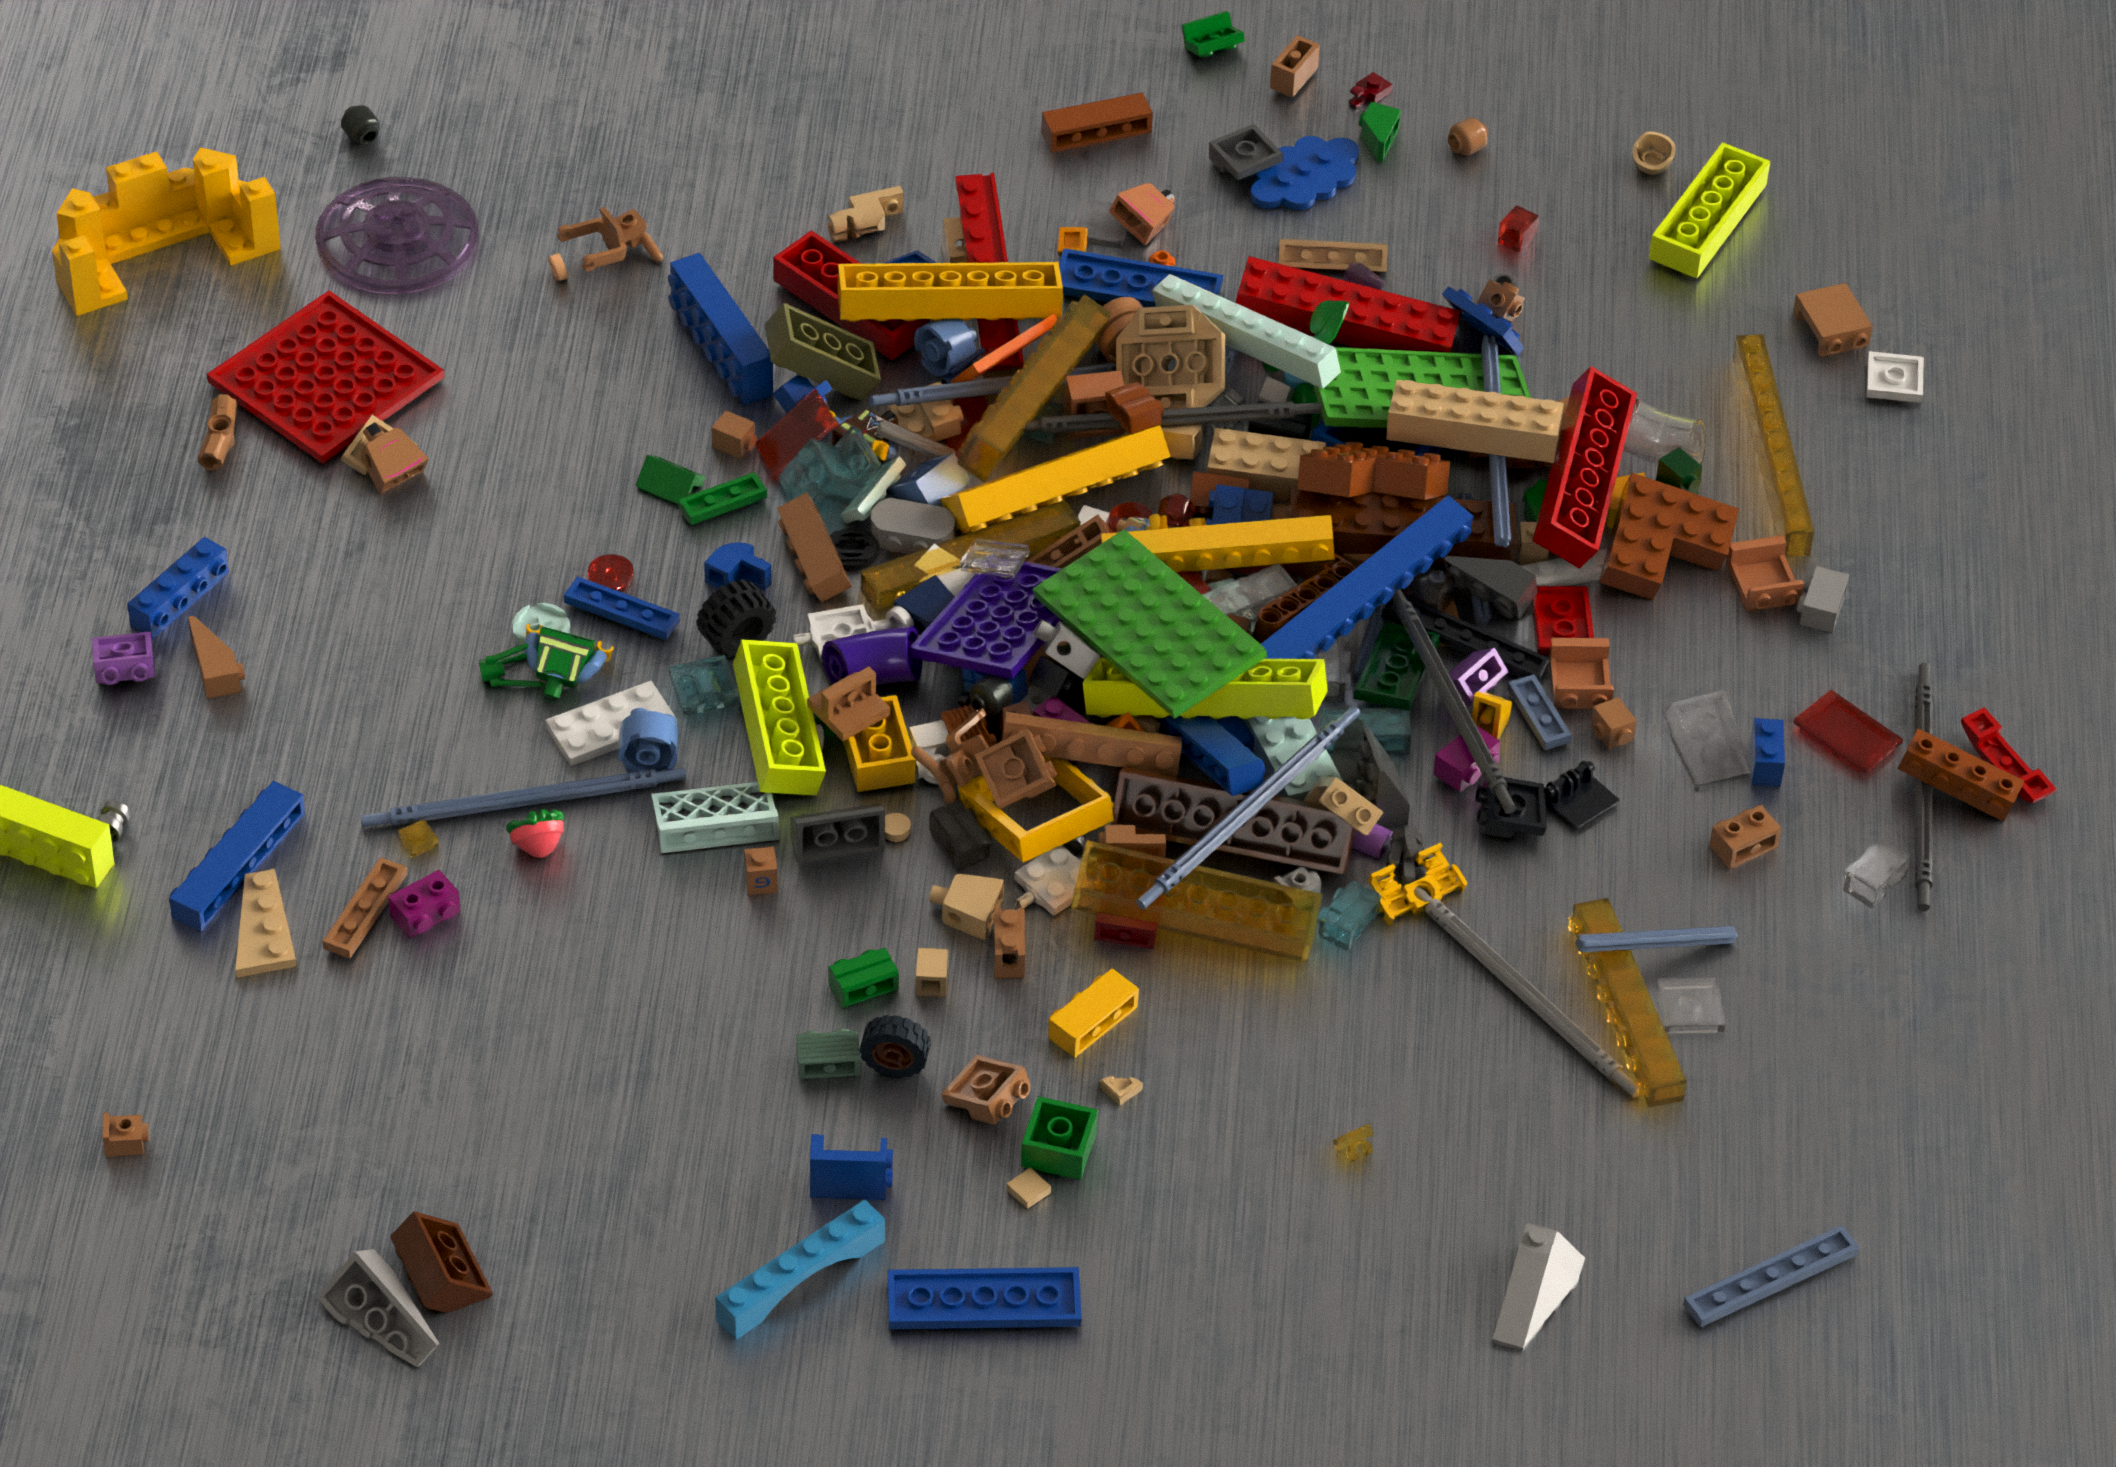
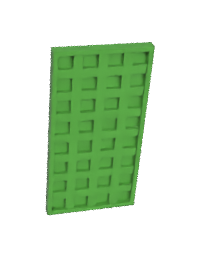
[1313,347,1531,429]
[1033,529,1267,719]

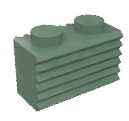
[796,1028,861,1080]

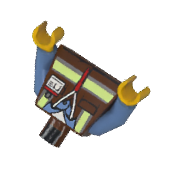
[815,408,899,473]

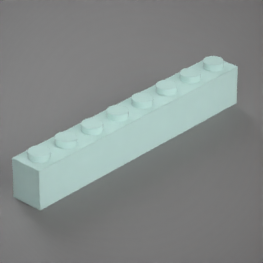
[1152,274,1341,389]

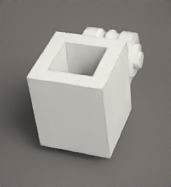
[909,720,950,784]

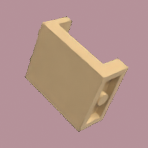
[1303,777,1383,835]

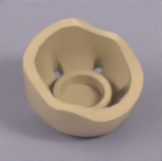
[1632,131,1676,175]

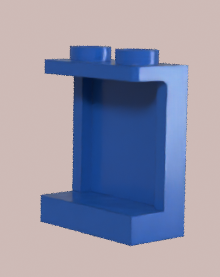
[810,1134,893,1200]

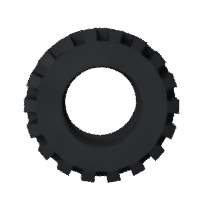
[696,580,776,658]

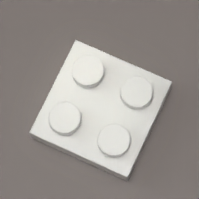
[1866,351,1924,403]

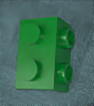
[1181,11,1245,57]

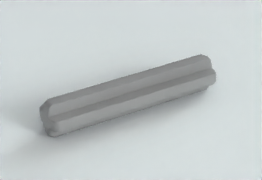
[876,420,955,458]

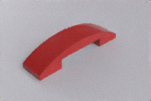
[1961,707,2057,804]

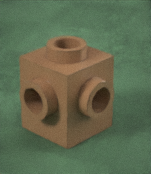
[1476,279,1525,322]

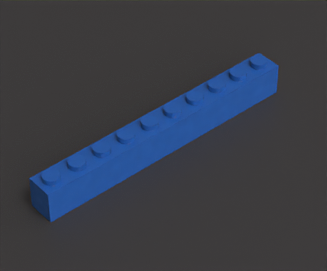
[1261,495,1473,659]

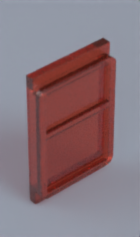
[1793,690,1903,773]

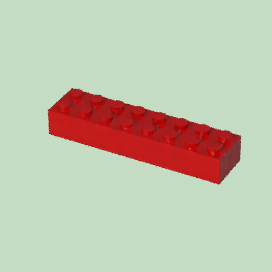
[1235,256,1461,353]
[1532,366,1637,569]

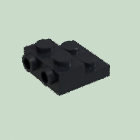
[1475,777,1547,839]

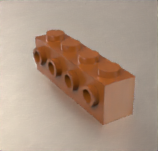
[1897,728,2024,822]

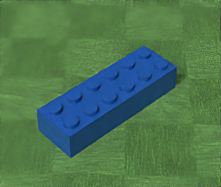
[668,252,773,406]

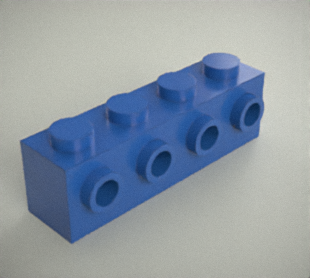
[127,536,229,640]

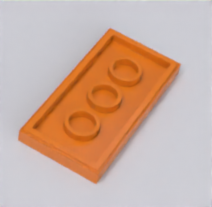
[950,314,1059,383]

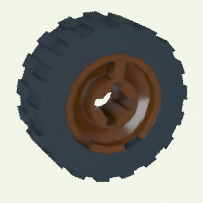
[859,1015,931,1078]

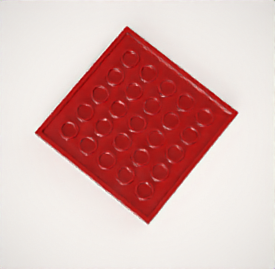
[207,290,445,464]

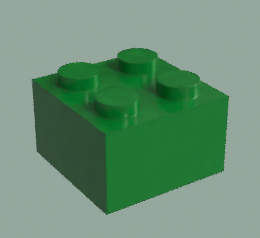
[1021,1096,1098,1180]

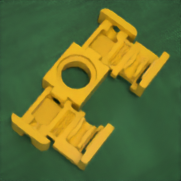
[1367,842,1467,925]

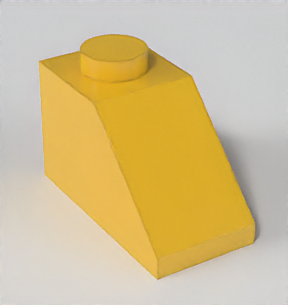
[1472,692,1512,740]

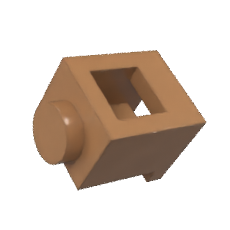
[103,1113,149,1157]

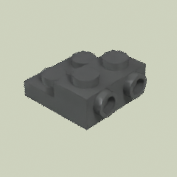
[1209,124,1283,180]

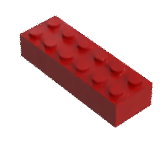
[773,230,930,360]

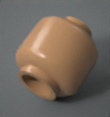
[1448,117,1488,156]

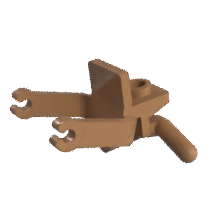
[557,207,663,272]
[911,708,989,818]

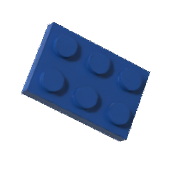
[1442,286,1524,356]

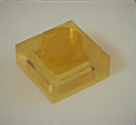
[398,819,439,858]

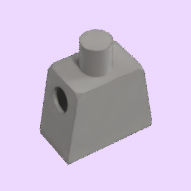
[1033,620,1101,679]

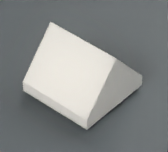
[1259,377,1295,403]

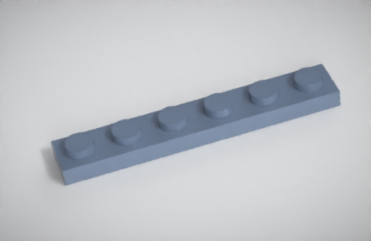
[1683,1225,1860,1327]

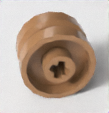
[1089,297,1143,364]

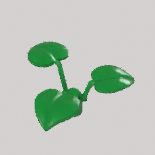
[1262,300,1350,428]

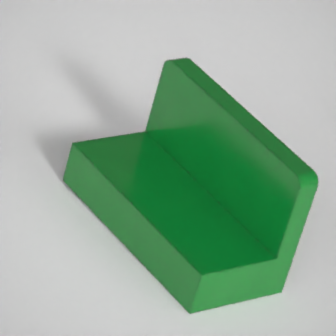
[636,455,706,504]

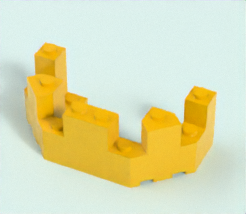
[52,147,281,316]

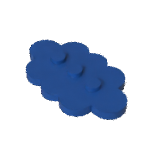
[1250,136,1359,211]

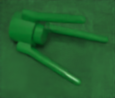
[478,643,543,687]

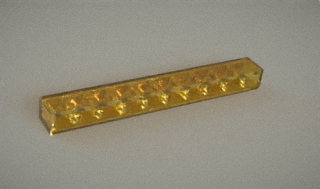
[1732,334,1814,557]

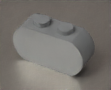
[871,498,955,557]

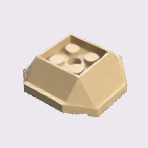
[1116,305,1225,409]

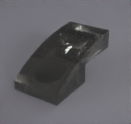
[1333,719,1364,782]

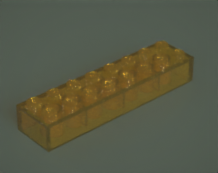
[957,294,1112,483]
[1071,840,1323,963]

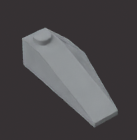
[1492,1223,1585,1351]
[316,1249,439,1367]

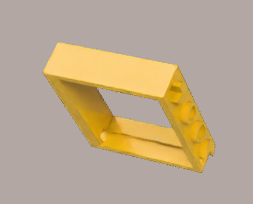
[957,756,1114,863]

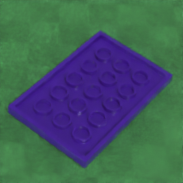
[909,555,1063,679]

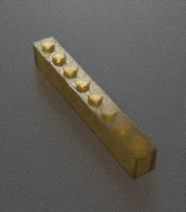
[861,500,1081,613]
[1568,898,1687,1108]

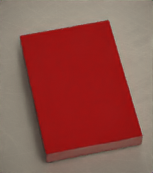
[1531,586,1594,656]

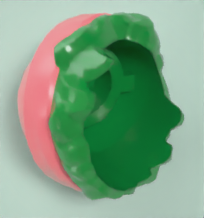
[506,809,565,858]

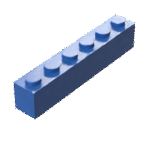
[1157,716,1265,796]
[169,780,305,932]

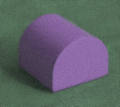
[1353,824,1393,859]

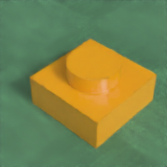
[1057,227,1088,256]

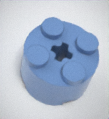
[914,319,977,377]
[618,708,678,772]

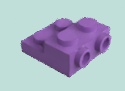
[92,631,155,685]

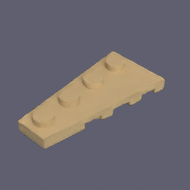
[235,869,297,978]

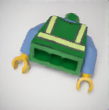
[524,624,614,700]

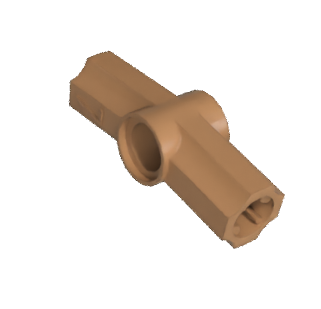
[198,394,237,471]

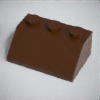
[390,1211,493,1313]

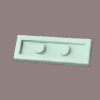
[840,456,907,524]

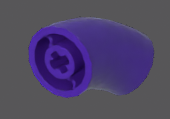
[822,626,923,686]

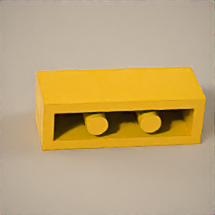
[1048,968,1139,1058]

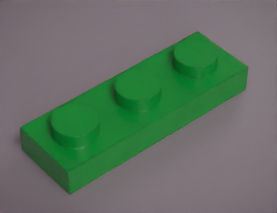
[678,472,767,525]

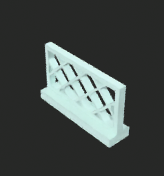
[651,782,780,853]

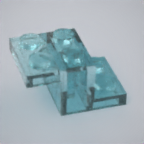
[778,425,881,507]

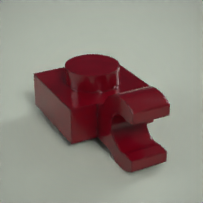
[1349,72,1393,108]

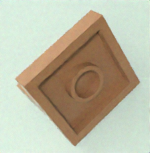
[807,667,890,741]

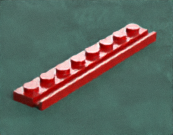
[955,173,1024,372]

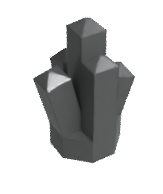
[1386,827,1429,884]

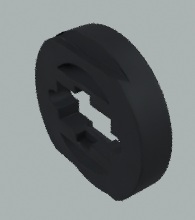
[829,528,877,571]

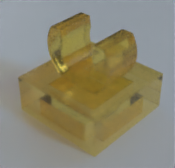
[1333,1123,1374,1162]

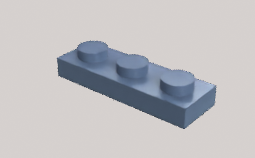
[1507,674,1572,750]

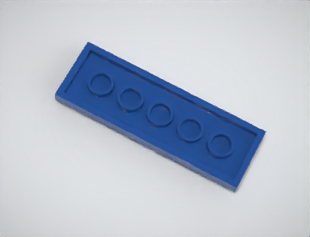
[1059,248,1223,308]
[888,1267,1082,1329]

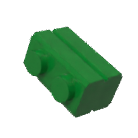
[828,947,899,1008]

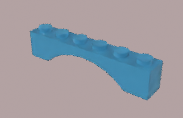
[715,1200,885,1340]

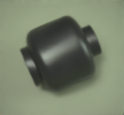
[341,105,380,145]
[969,674,1013,717]

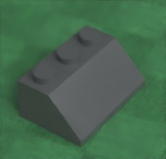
[790,804,885,863]

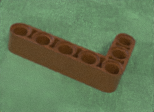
[1253,553,1356,644]

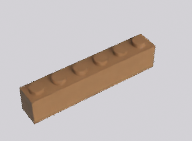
[1002,712,1182,775]

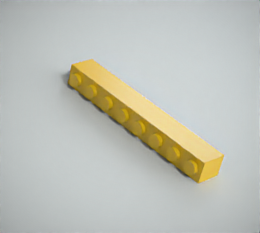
[1101,515,1335,572]

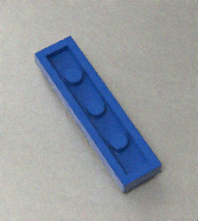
[564,576,680,640]

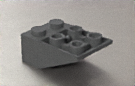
[1444,556,1538,620]
[1354,727,1410,828]

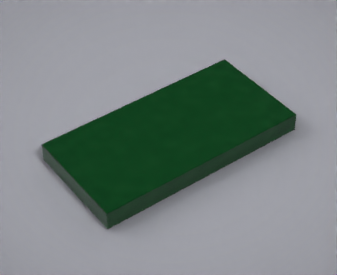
[1353,623,1440,711]

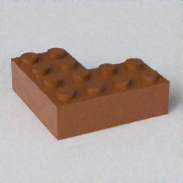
[1297,442,1450,500]
[1599,473,1739,600]

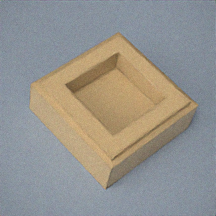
[1006,1167,1051,1209]

